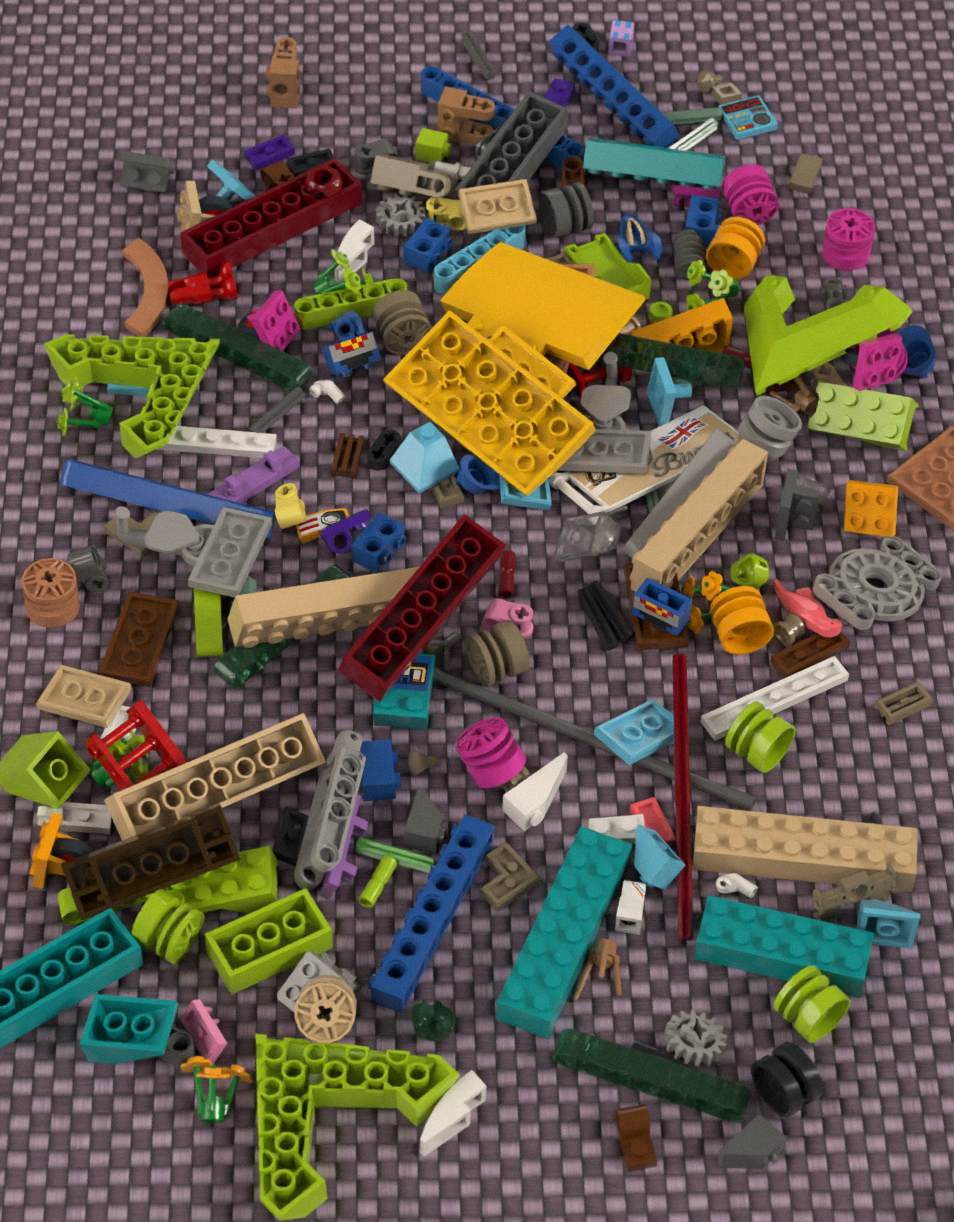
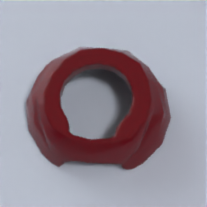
[305,166,343,197]

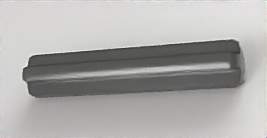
[461,32,496,80]
[249,387,305,433]

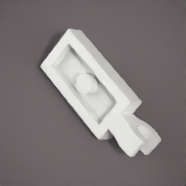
[37,802,113,834]

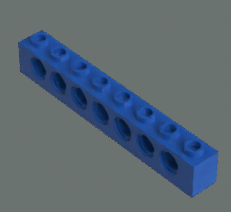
[548,24,680,148]
[368,814,495,1014]

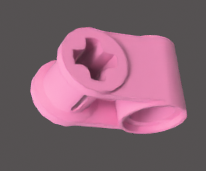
[482,598,533,638]

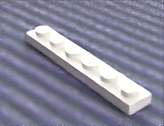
[158,426,277,458]
[701,656,849,741]

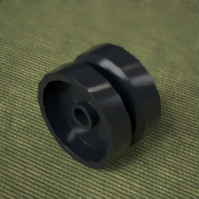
[750,1041,824,1118]

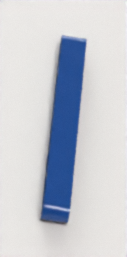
[421,66,584,169]
[60,459,275,538]

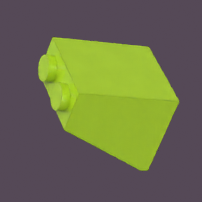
[0,731,91,809]

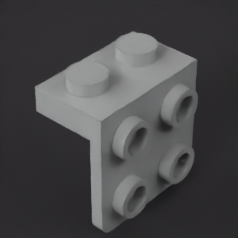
[277,951,362,1017]

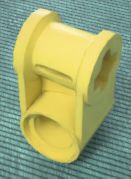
[426,197,466,231]
[275,483,307,529]

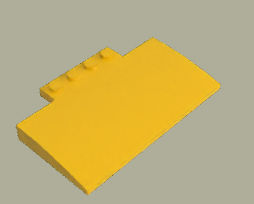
[440,242,646,370]
[383,310,596,497]

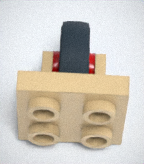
[177,181,231,232]

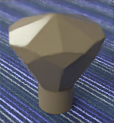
[697,71,722,92]
[408,750,438,776]

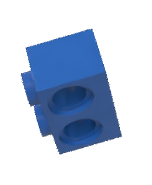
[685,195,722,247]
[403,218,452,273]
[351,512,406,573]

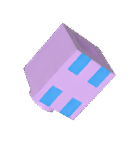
[608,20,635,57]

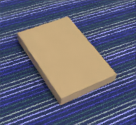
[458,179,537,234]
[36,665,132,728]

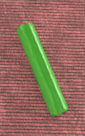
[355,837,435,873]

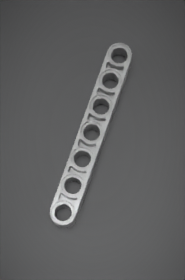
[622,428,737,558]

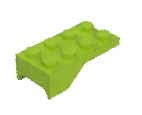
[564,233,651,299]
[807,382,919,452]
[170,846,279,913]

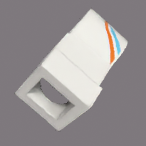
[615,880,646,935]

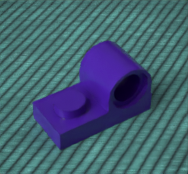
[318,509,372,554]

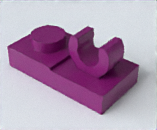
[670,184,720,207]

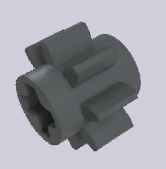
[819,279,849,305]

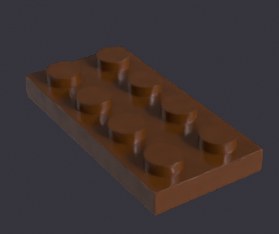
[624,563,689,650]
[99,591,179,687]

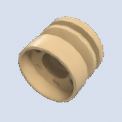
[295,975,357,1043]

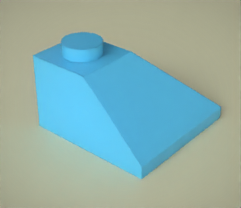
[390,422,459,494]
[857,899,920,949]

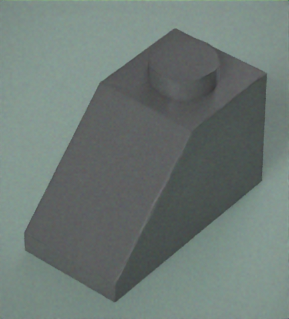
[404,788,447,854]
[717,1114,786,1169]

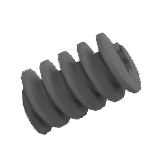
[674,229,705,280]

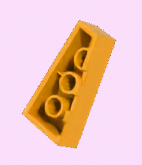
[629,298,733,369]

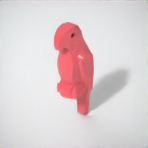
[773,579,842,638]

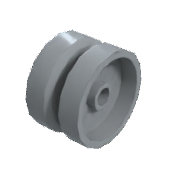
[738,396,802,457]

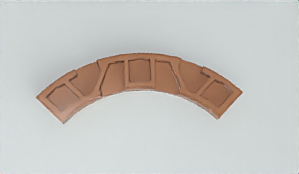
[123,238,168,337]

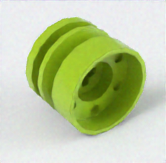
[725,701,796,773]
[131,889,204,965]
[773,965,851,1043]

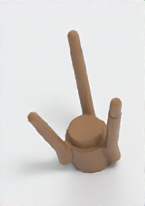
[770,376,819,414]
[572,939,622,1002]

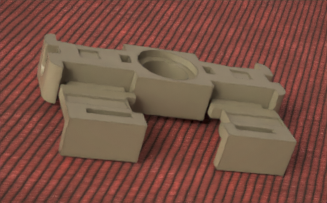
[813,862,897,922]

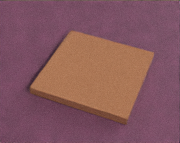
[886,426,954,531]

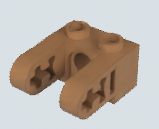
[266,37,300,109]
[438,86,495,145]

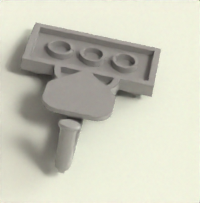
[558,352,651,474]
[115,506,272,598]

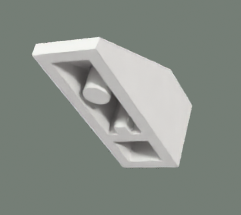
[503,753,568,831]

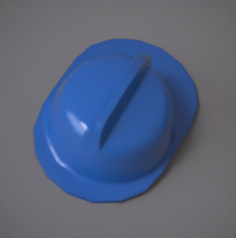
[899,325,936,378]
[456,455,501,494]

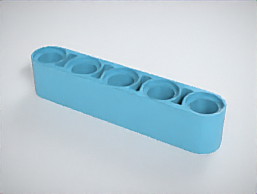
[434,225,525,294]

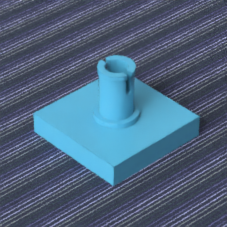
[207,159,256,202]
[647,357,692,427]

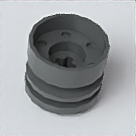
[539,182,594,239]

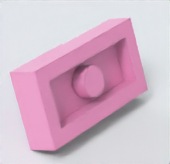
[180,999,227,1063]

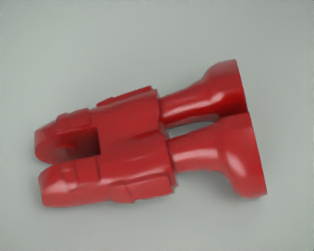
[168,261,238,306]

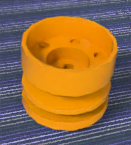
[706,217,765,280]
[709,586,774,655]

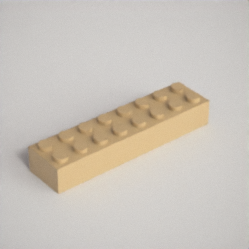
[629,439,768,594]
[227,567,419,648]
[104,713,326,841]
[692,806,917,892]

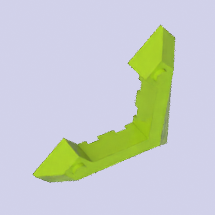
[744,275,913,396]
[44,334,220,458]
[255,1034,459,1221]

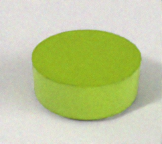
[648,302,673,323]

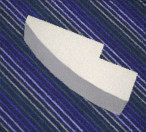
[335,219,374,284]
[420,1070,486,1157]

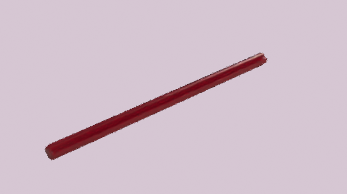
[672,653,694,941]

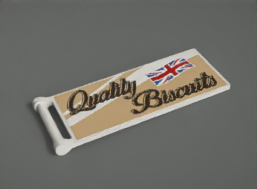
[549,406,742,522]

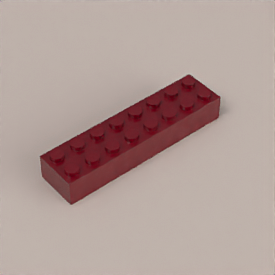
[180,158,362,278]
[338,514,506,702]

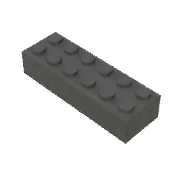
[455,91,569,200]

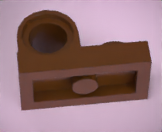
[614,1104,657,1172]

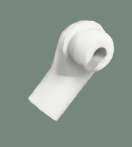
[309,380,346,404]
[716,873,758,898]

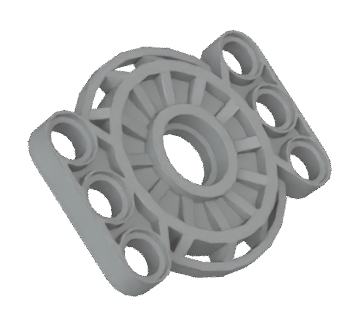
[812,536,942,630]

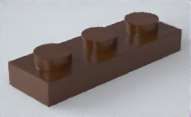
[771,632,850,678]

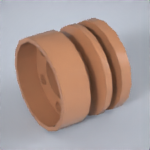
[21,558,80,628]

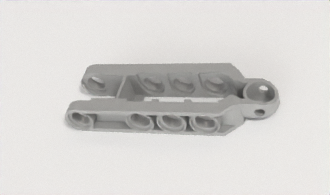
[294,729,366,890]

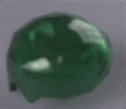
[411,999,456,1042]

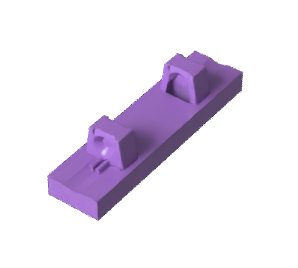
[208,446,300,503]
[319,794,368,899]

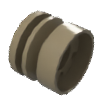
[373,290,432,355]
[466,620,530,687]

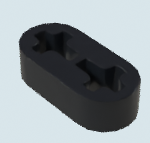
[572,22,599,52]
[367,430,401,471]

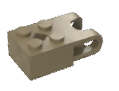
[370,155,458,197]

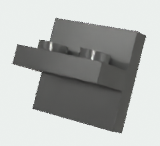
[120,150,175,193]
[775,469,820,541]

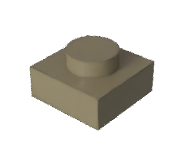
[712,83,742,105]

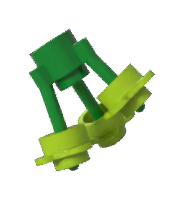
[90,731,153,788]

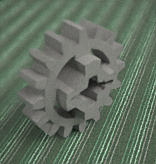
[376,194,426,237]
[663,1010,727,1067]

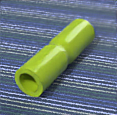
[358,855,397,908]

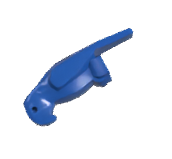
[328,310,365,341]

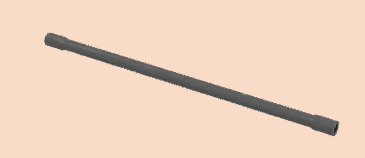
[433,666,756,811]

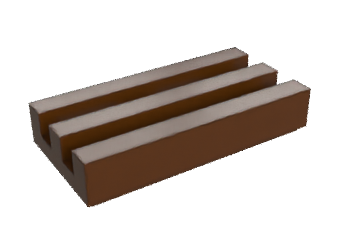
[331,433,364,478]

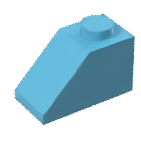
[634,824,685,890]

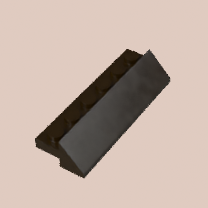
[61,804,241,920]

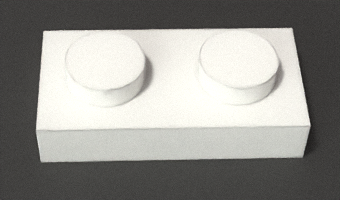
[589,814,645,844]

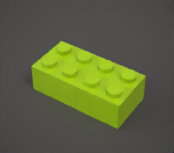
[205,888,333,995]

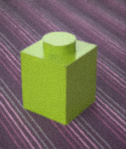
[415,128,451,164]

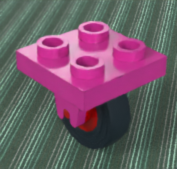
[238,291,301,358]
[840,333,902,391]

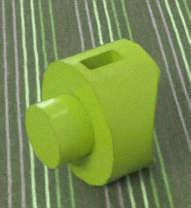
[730,553,769,589]

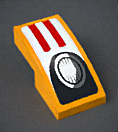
[296,508,353,544]

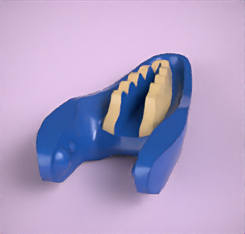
[618,214,662,262]

